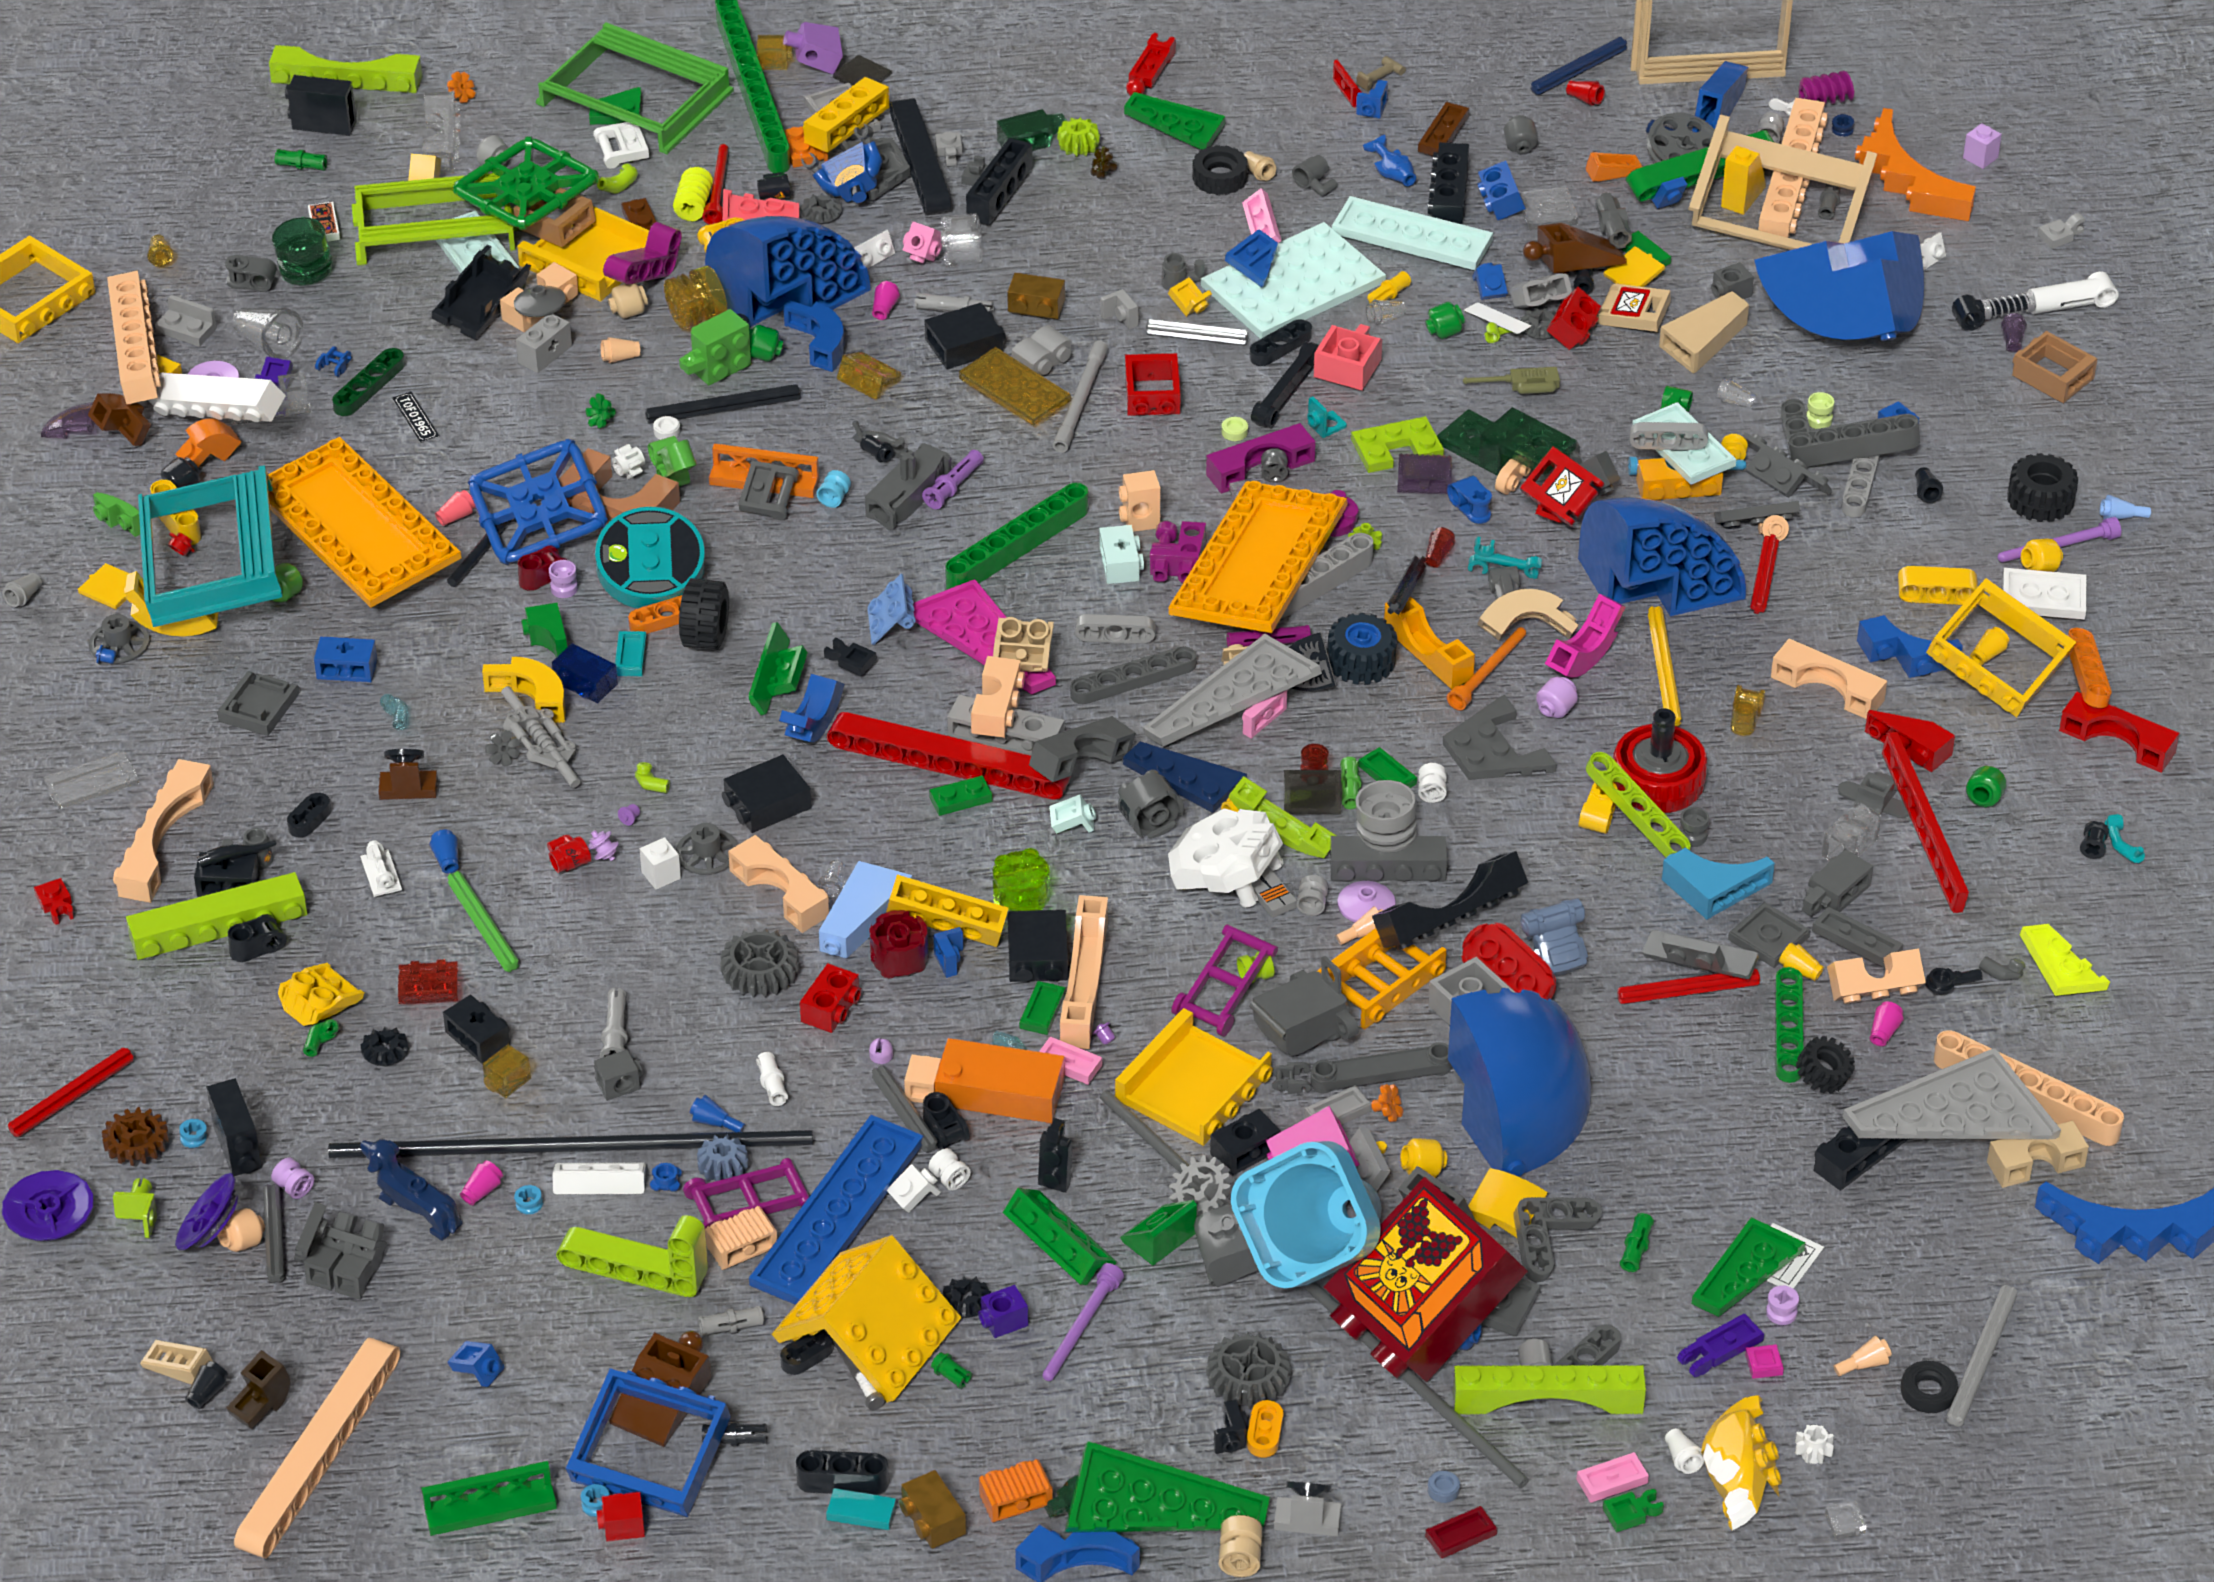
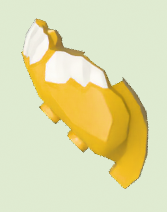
[1701,1395,1782,1530]

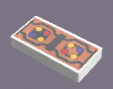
[308,202,340,243]

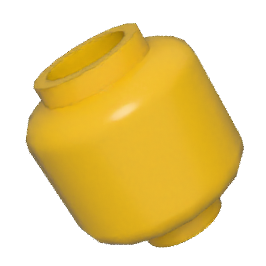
[2021,538,2063,572]
[1400,1138,1447,1177]

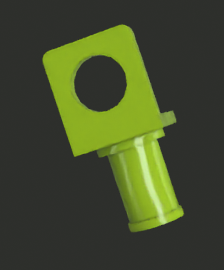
[113,1178,157,1238]

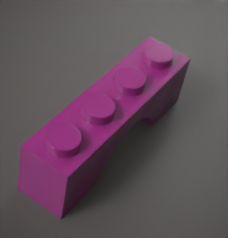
[1206,423,1316,494]

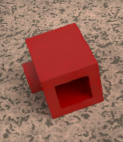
[596,1492,645,1542]

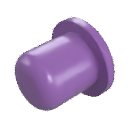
[618,804,640,826]
[1092,1022,1115,1045]

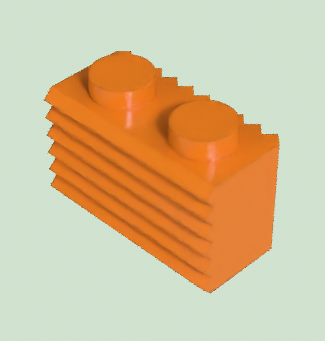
[979,1459,1053,1522]

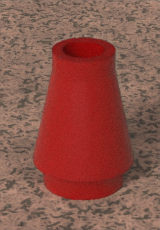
[1566,80,1605,106]

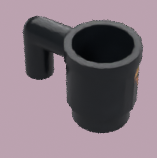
[757,172,790,200]

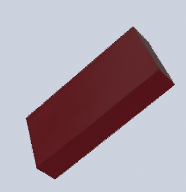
[1425,1506,1497,1559]

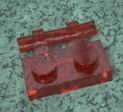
[398,959,458,1004]

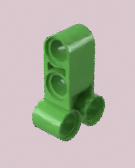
[648,436,697,487]

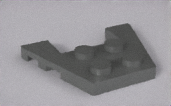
[1443,695,1557,780]

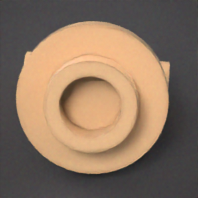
[1758,515,1789,541]

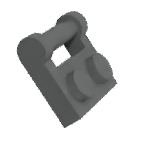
[738,460,799,520]

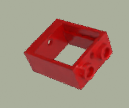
[1125,353,1180,416]

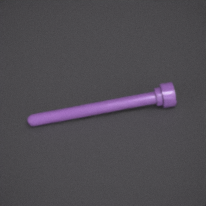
[1997,516,2121,563]
[1043,1263,1124,1381]

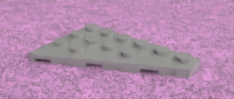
[1842,1048,2061,1139]

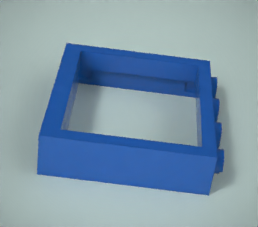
[566,1368,731,1517]

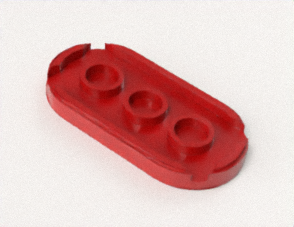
[1461,922,1556,1000]

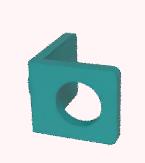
[1307,396,1347,438]

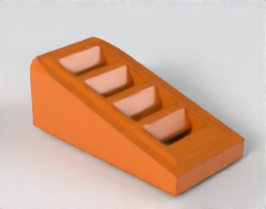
[1586,152,1642,181]

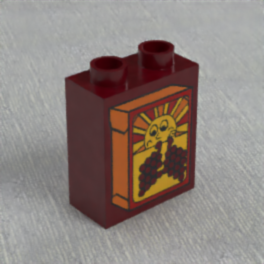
[1324,1176,1528,1382]

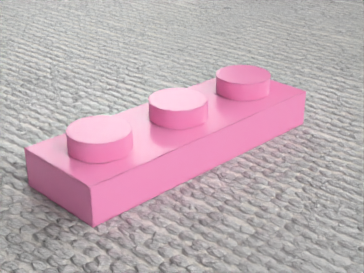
[1242,188,1282,243]

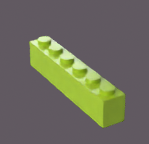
[126,872,307,960]

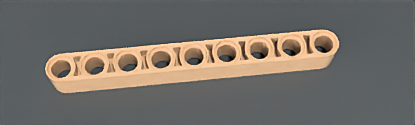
[234,1337,400,1559]

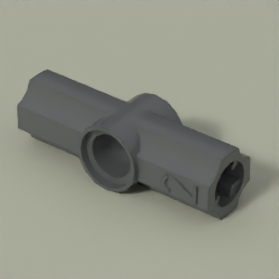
[1595,193,1632,249]

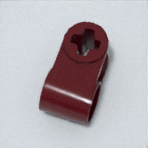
[518,545,567,591]

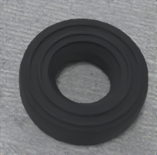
[1901,1360,1958,1413]

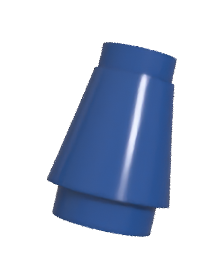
[429,829,459,873]

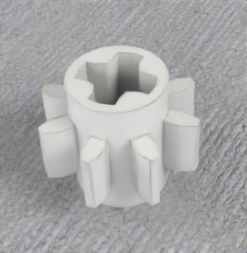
[612,444,645,479]
[1795,1425,1834,1464]

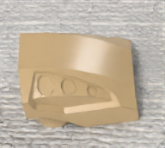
[993,617,1054,672]

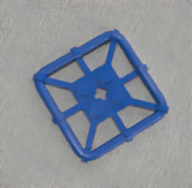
[468,439,608,565]

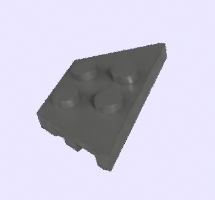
[839,138,910,200]

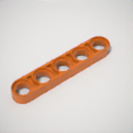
[2068,628,2112,708]

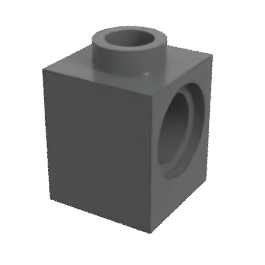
[1711,262,1754,299]
[594,1050,642,1101]

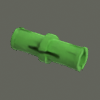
[1339,757,1361,809]

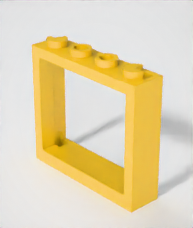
[0,235,95,344]
[1926,578,2076,718]

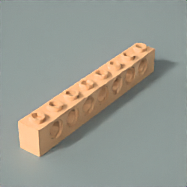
[1758,98,1828,238]
[107,271,161,404]

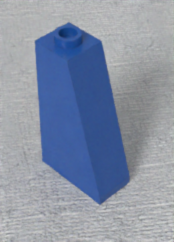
[1692,61,1748,132]

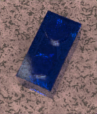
[552,643,618,704]

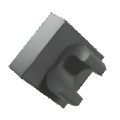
[961,155,988,186]

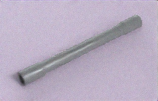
[1052,341,1108,453]

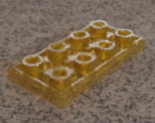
[959,347,1071,426]

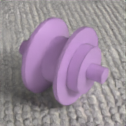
[588,830,619,861]

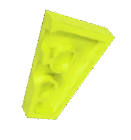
[2020,924,2110,996]

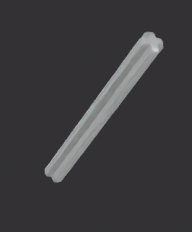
[1946,1285,2017,1427]

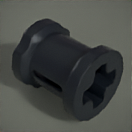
[2080,821,2109,859]

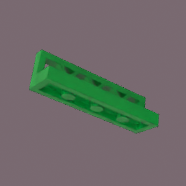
[1002,1188,1117,1285]
[421,1461,557,1536]

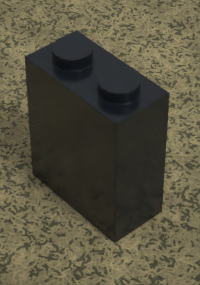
[285,75,357,136]
[924,302,1006,370]
[722,754,812,833]
[1008,910,1068,982]
[206,1078,262,1177]

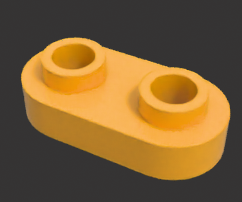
[1247,1400,1283,1458]

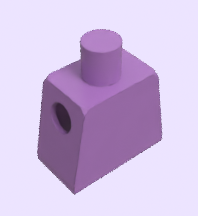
[783,22,843,75]

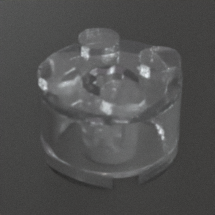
[941,213,983,267]

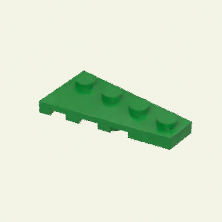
[1124,92,1225,150]
[1691,1217,1806,1317]

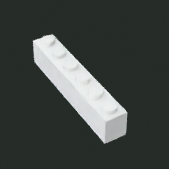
[148,373,286,422]

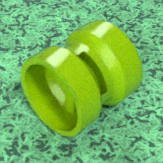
[1236,951,1275,983]

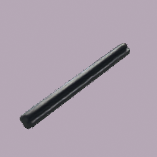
[645,384,800,424]
[1387,556,1426,615]

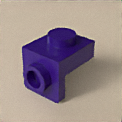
[254,356,293,393]

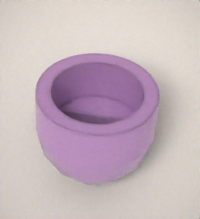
[869,1038,893,1064]

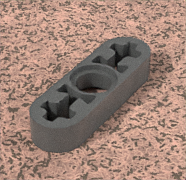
[1554,1325,1621,1366]

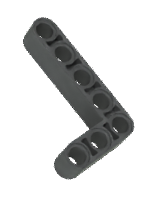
[1781,399,1920,467]

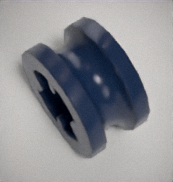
[1832,114,1854,137]

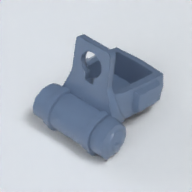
[1520,898,1588,976]

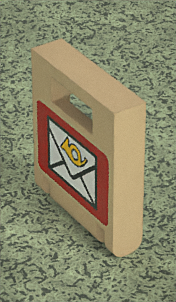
[1597,284,1671,332]

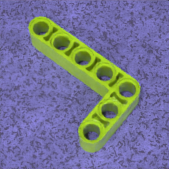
[556,1215,708,1297]

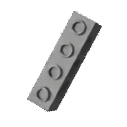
[947,695,1065,755]

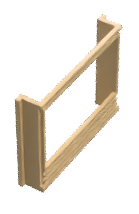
[1630,0,1793,84]
[1689,115,1877,250]

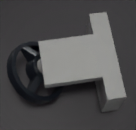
[1274,1481,1341,1536]

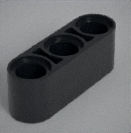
[796,1450,889,1495]

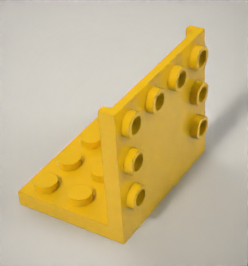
[772,1235,962,1403]

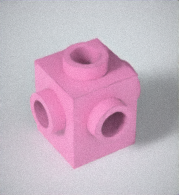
[903,222,944,264]

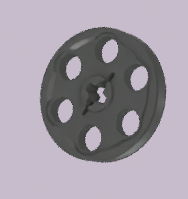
[1646,113,1715,163]

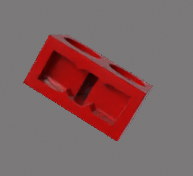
[1546,287,1601,350]
[800,963,862,1033]

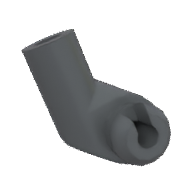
[1979,956,2025,980]

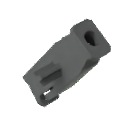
[865,443,952,530]

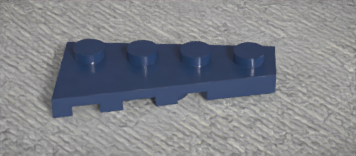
[1123,741,1247,813]

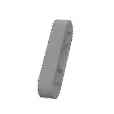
[1630,422,1708,450]
[1075,614,1155,644]

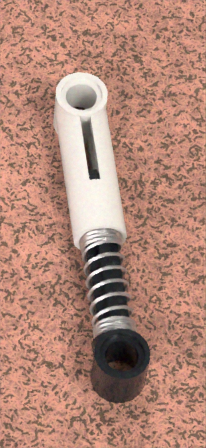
[1952,272,2119,331]

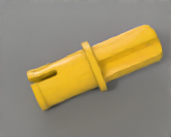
[1367,271,1411,307]

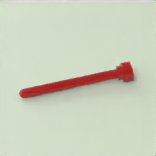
[702,144,729,225]

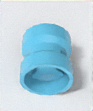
[816,470,851,508]

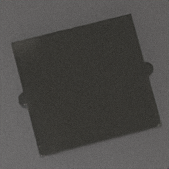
[833,54,892,86]

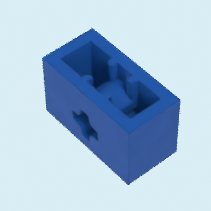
[314,636,377,682]

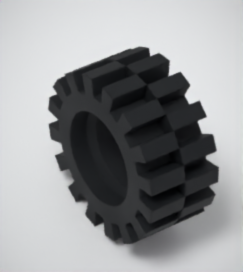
[1796,1036,1855,1094]

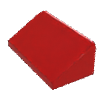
[1333,59,1363,108]

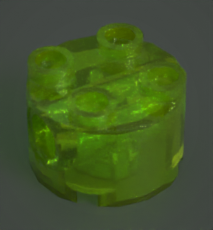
[992,848,1050,911]

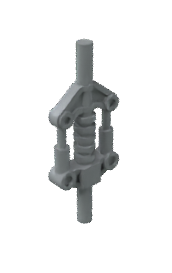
[501,686,580,788]

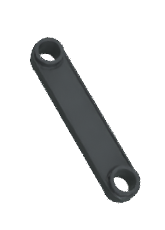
[1310,1042,1452,1093]

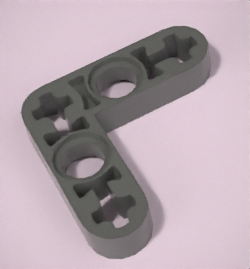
[1513,1197,1602,1282]

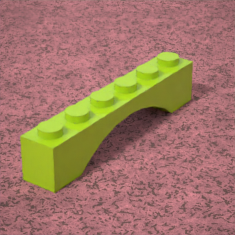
[269,45,422,93]
[1453,1365,1646,1414]

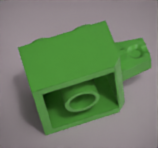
[679,309,751,386]

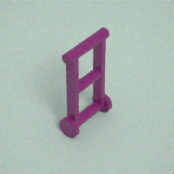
[1171,924,1278,1037]
[683,1158,810,1236]

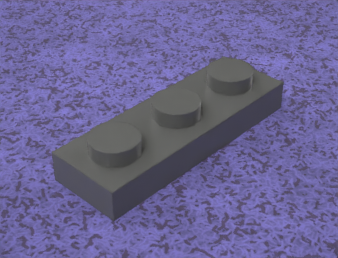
[1714,501,1800,527]
[1812,907,1903,968]

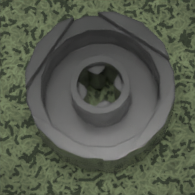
[1118,770,1184,838]

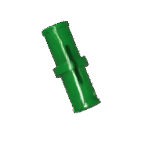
[274,149,328,171]
[1620,1213,1654,1272]

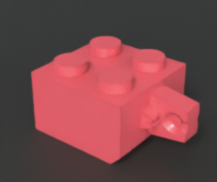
[1314,324,1382,390]

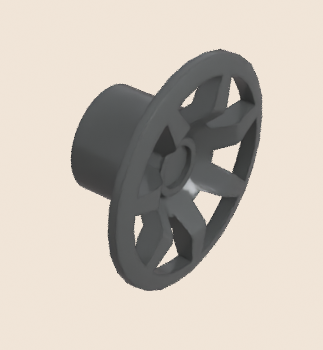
[89,614,149,663]
[676,823,737,875]

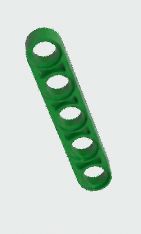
[1775,967,1803,1083]

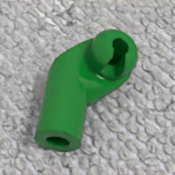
[303,1019,339,1057]

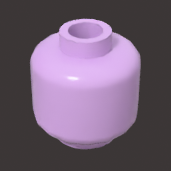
[1536,677,1578,718]

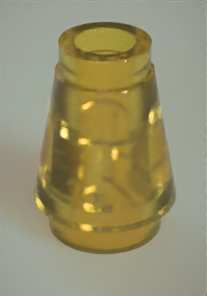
[147,235,173,267]

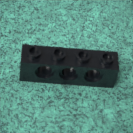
[966,137,1032,225]
[1427,142,1469,225]
[1813,1126,1910,1191]

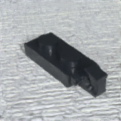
[1038,1118,1073,1193]

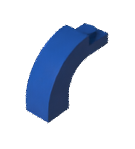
[783,300,844,372]
[779,674,845,742]

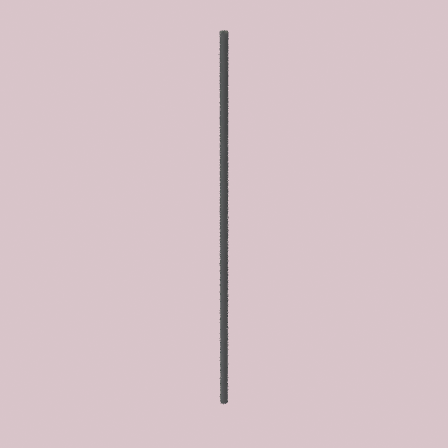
[1100,1090,1529,1488]

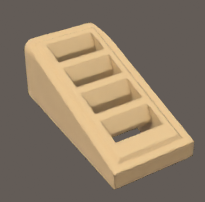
[140,1340,213,1385]

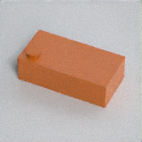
[935,1038,1065,1123]

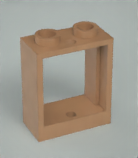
[513,188,596,247]
[2012,331,2098,403]

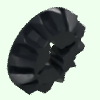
[360,1026,409,1066]
[942,1275,991,1318]

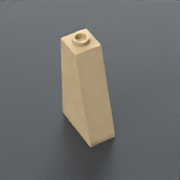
[1659,291,1749,373]

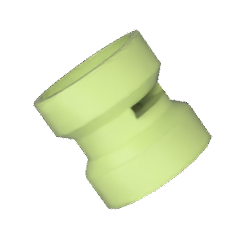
[1806,392,1835,429]

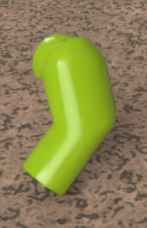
[635,762,670,794]

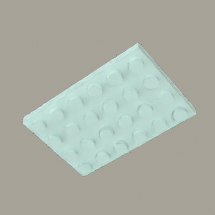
[1201,222,1386,339]

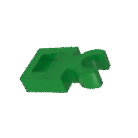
[1603,1489,1664,1532]

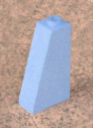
[819,861,912,958]

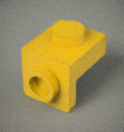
[1168,277,1212,317]

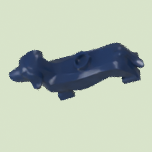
[360,1139,463,1241]

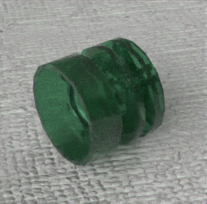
[272,217,333,286]

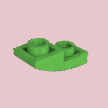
[93,492,140,537]

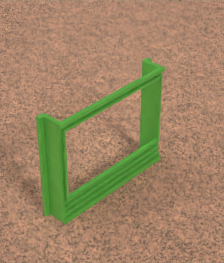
[536,22,734,154]

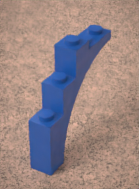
[2035,1181,2214,1264]

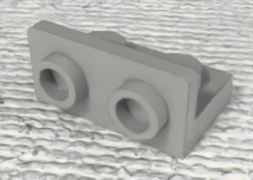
[155,295,217,347]
[1349,1127,1391,1192]

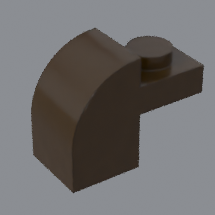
[226,1350,290,1430]

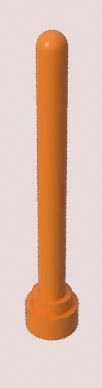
[1447,627,1526,710]

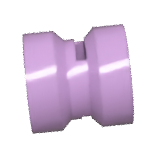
[549,560,578,598]
[271,1157,314,1199]

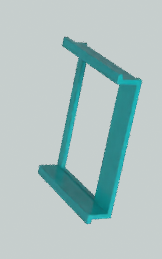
[138,465,283,627]

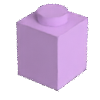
[1963,123,2002,169]

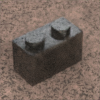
[1283,770,1342,814]

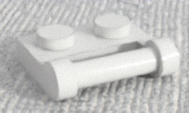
[593,122,649,169]

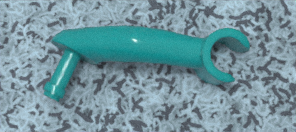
[2104,814,2145,863]

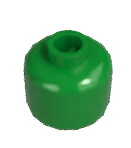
[1425,301,1465,340]
[749,325,783,362]
[1966,766,2007,807]

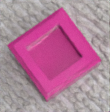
[1745,1344,1784,1379]

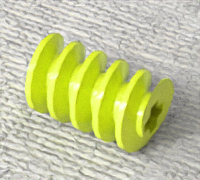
[673,167,713,221]

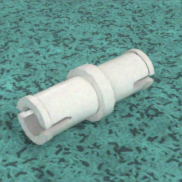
[756,1052,788,1106]

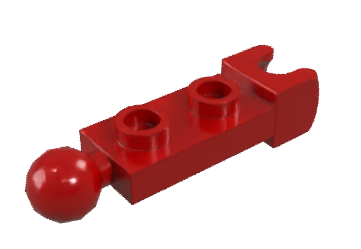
[1126,33,1176,96]

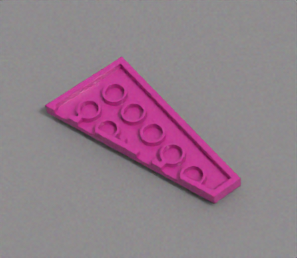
[913,579,1056,694]

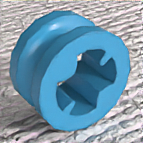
[179,1119,207,1148]
[514,1185,543,1214]
[581,1484,609,1517]

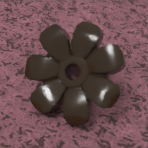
[1090,146,1117,179]

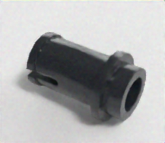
[1573,268,1594,293]
[860,434,894,462]

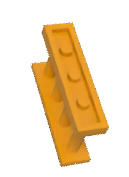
[1317,928,1446,1030]

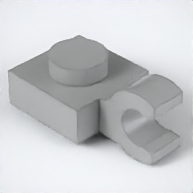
[935,132,962,166]
[2038,213,2085,249]

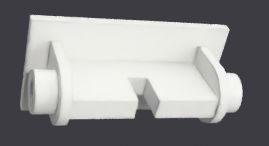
[854,230,895,269]
[1920,232,1946,271]
[360,840,402,897]

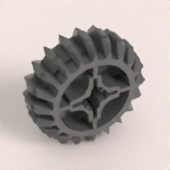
[720,928,799,998]
[1206,1331,1291,1410]

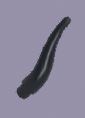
[197,841,276,868]

